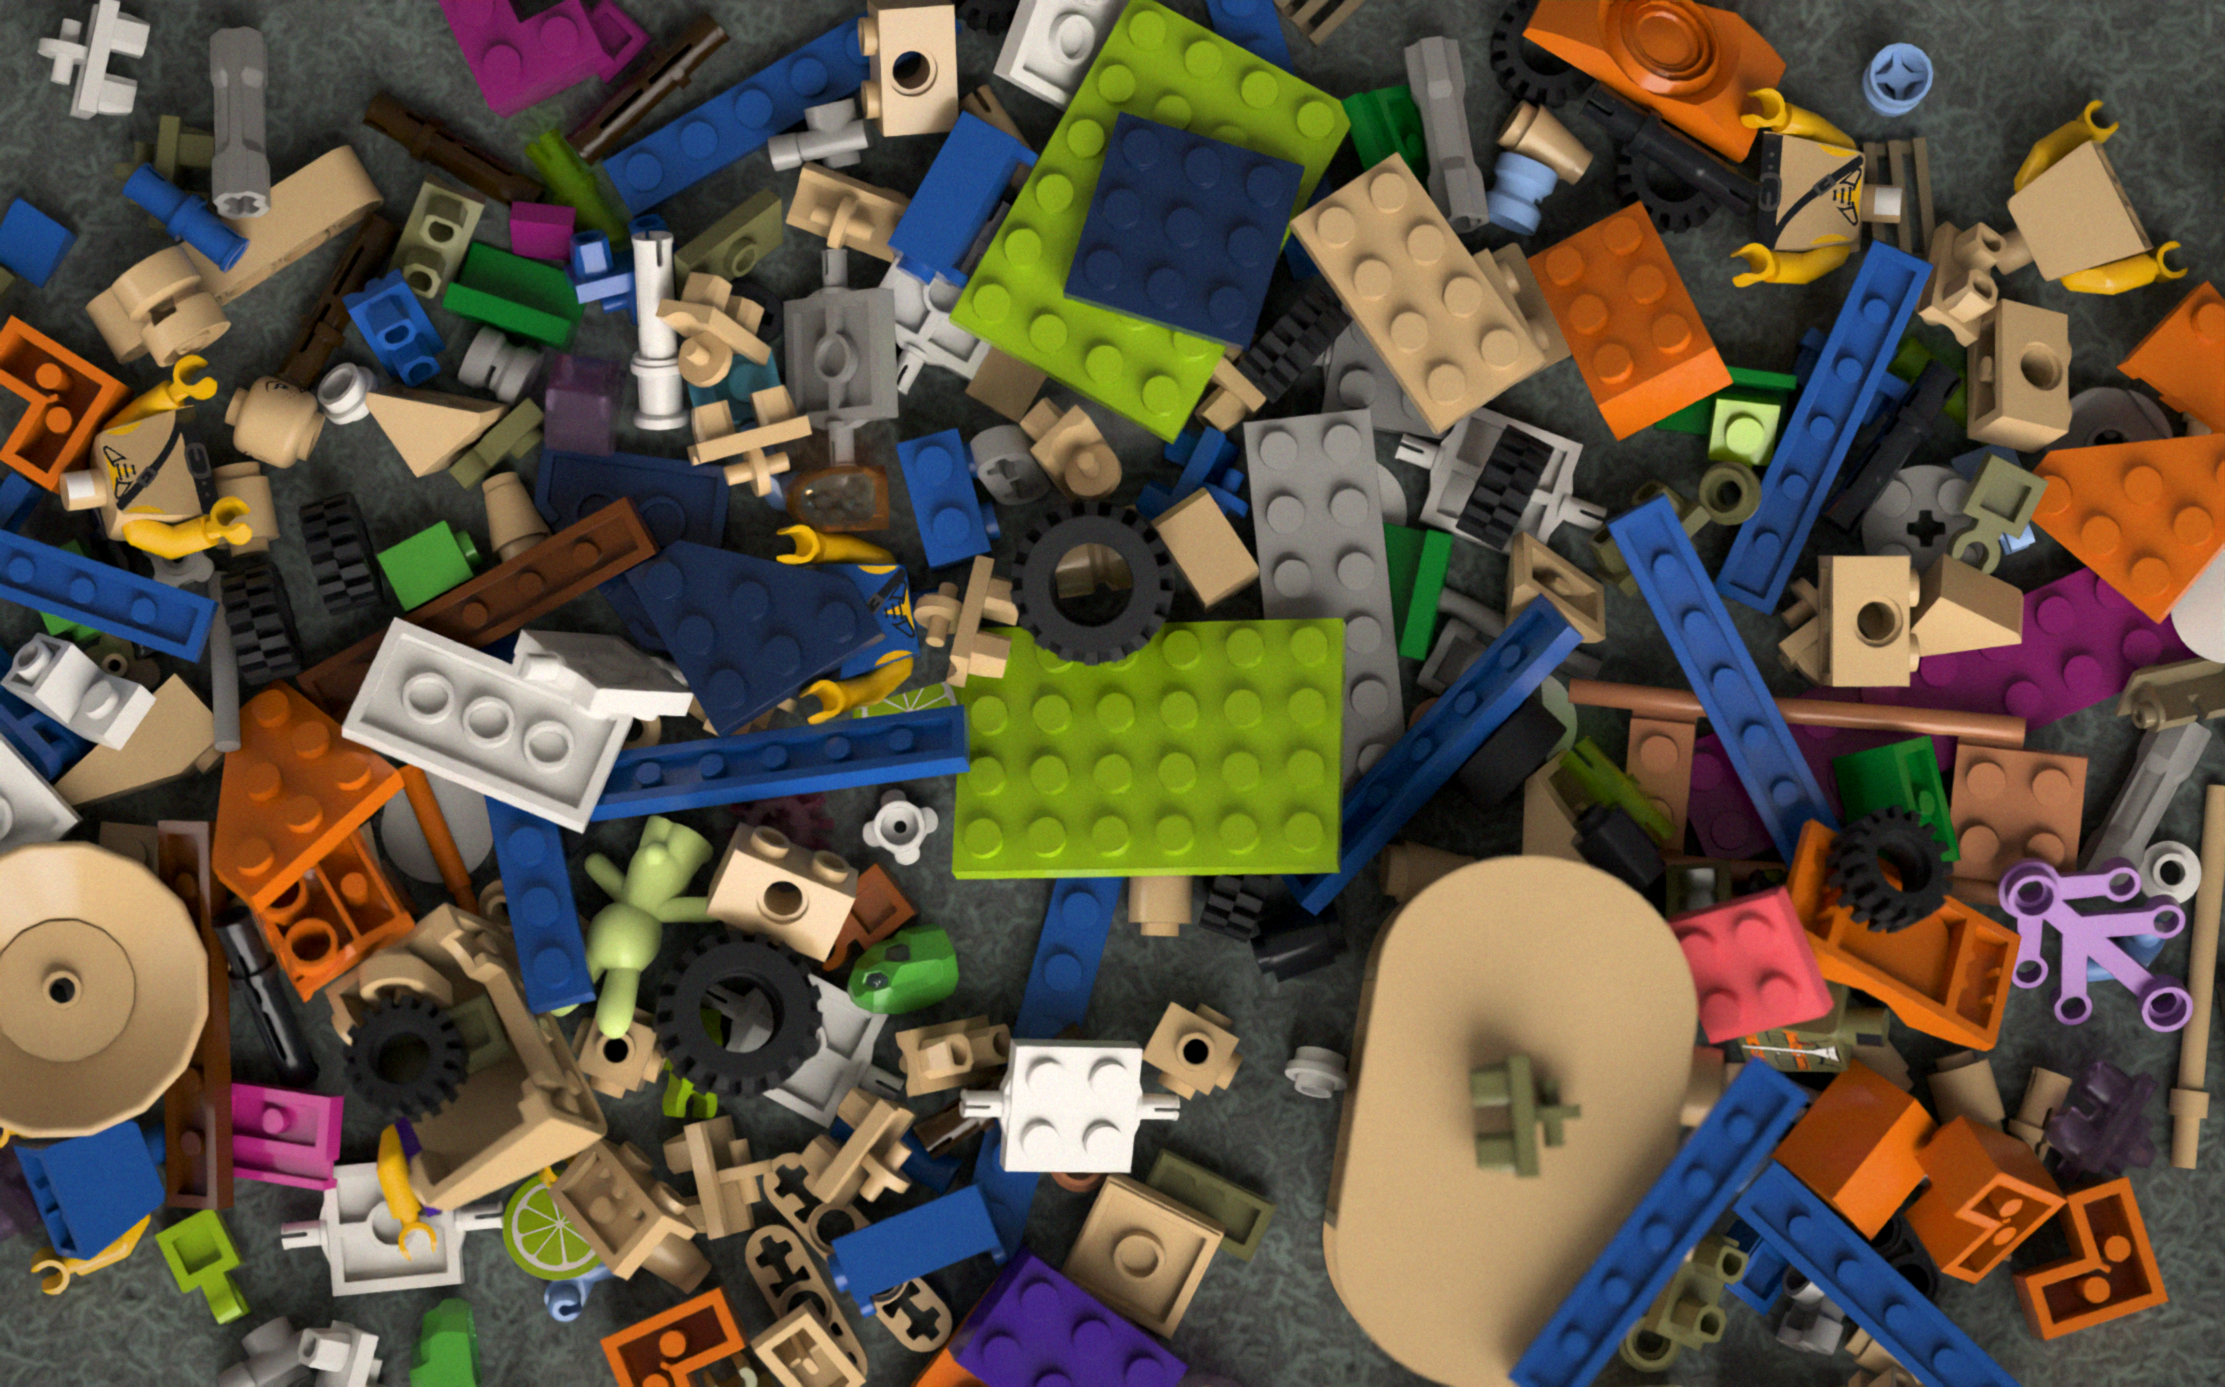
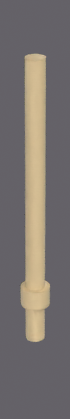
[2168,785,2225,1169]

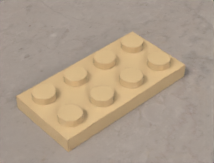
[1290,152,1544,436]

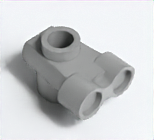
[768,98,873,172]
[1417,617,1488,697]
[1776,1262,1847,1355]
[215,1316,313,1387]

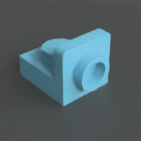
[687,346,781,424]

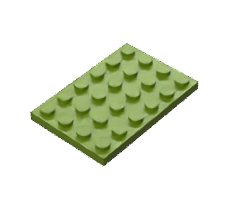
[949,0,1351,445]
[952,618,1347,880]

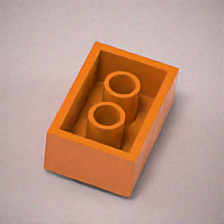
[1526,200,1734,441]

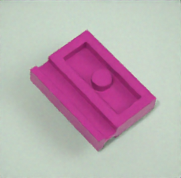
[231,1079,344,1191]

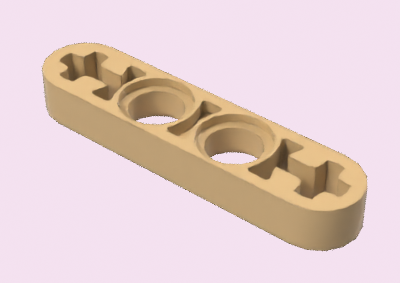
[763,1152,953,1352]

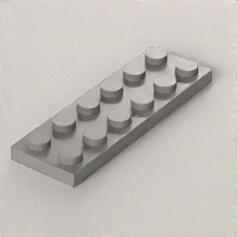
[1242,408,1406,798]

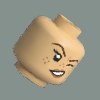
[225,376,325,468]

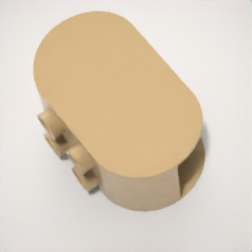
[1322,856,1723,1387]

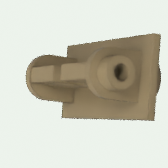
[2114,657,2225,733]

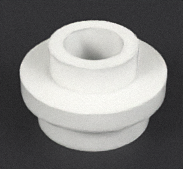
[317,363,379,425]
[2138,841,2201,903]
[1285,1046,1349,1098]

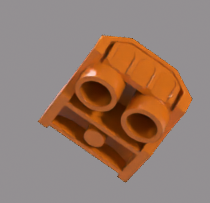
[247,827,416,1003]

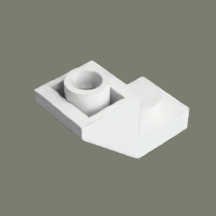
[0,632,157,751]

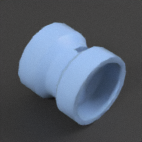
[1860,43,1933,117]
[1485,152,1559,236]

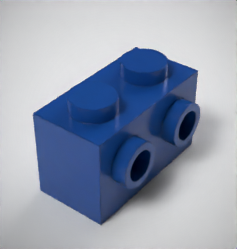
[895,427,1001,574]

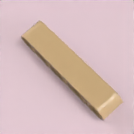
[85,145,384,364]

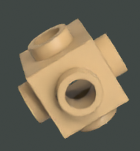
[1142,1001,1244,1100]
[571,1007,667,1099]

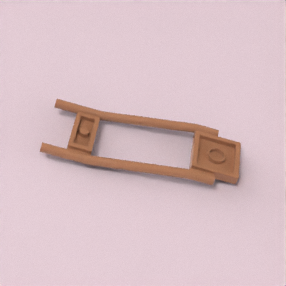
[1568,678,2088,906]

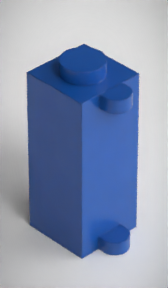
[887,110,1039,290]
[827,1180,1010,1318]

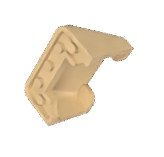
[324,903,608,1211]

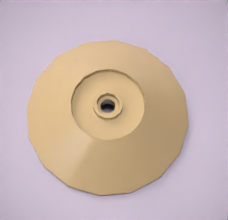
[0,841,209,1138]

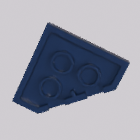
[534,441,732,653]
[624,540,887,738]

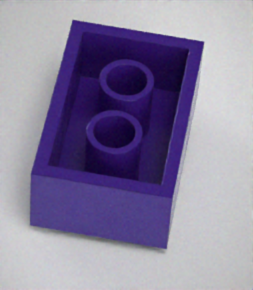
[947,1243,1189,1387]

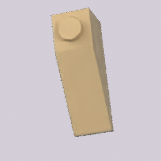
[53,673,225,811]

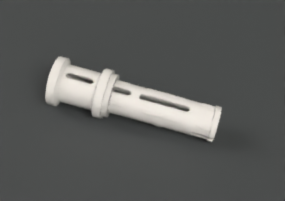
[630,231,691,430]

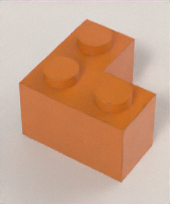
[0,315,135,496]
[1903,1115,2068,1285]
[2011,1174,2169,1341]
[600,1284,750,1387]

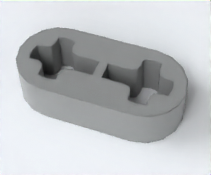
[970,425,1051,505]

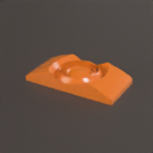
[1522,0,1786,164]
[1786,819,2022,1051]

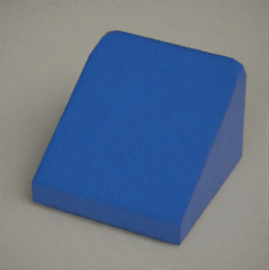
[0,196,78,290]
[1724,1220,1789,1317]

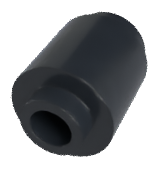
[1570,800,1666,894]
[1249,904,1349,983]

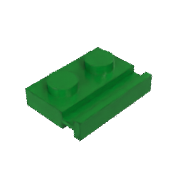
[1341,84,1429,194]

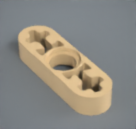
[745,1223,869,1378]

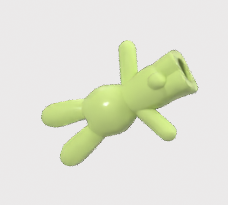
[548,815,718,1039]

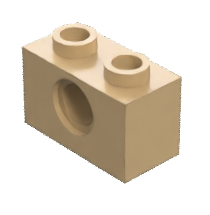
[858,0,959,137]
[1967,298,2072,454]
[1818,555,1919,687]
[705,822,859,962]

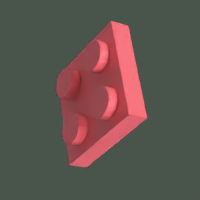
[1665,886,1834,1044]

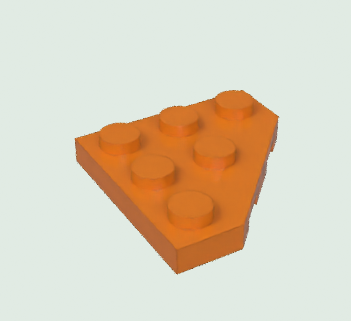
[2030,433,2225,625]
[211,678,405,913]

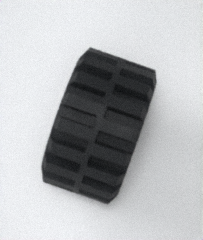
[1010,500,1175,666]
[652,930,823,1101]

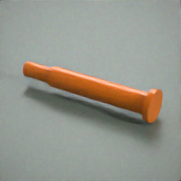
[397,764,481,918]

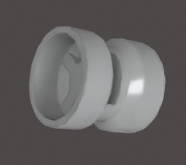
[458,324,545,409]

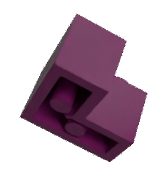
[438,0,616,119]

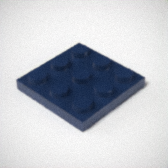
[1063,111,1305,353]

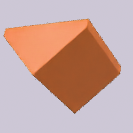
[1769,1058,1940,1241]

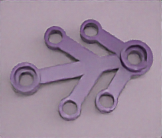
[1996,857,2193,1032]

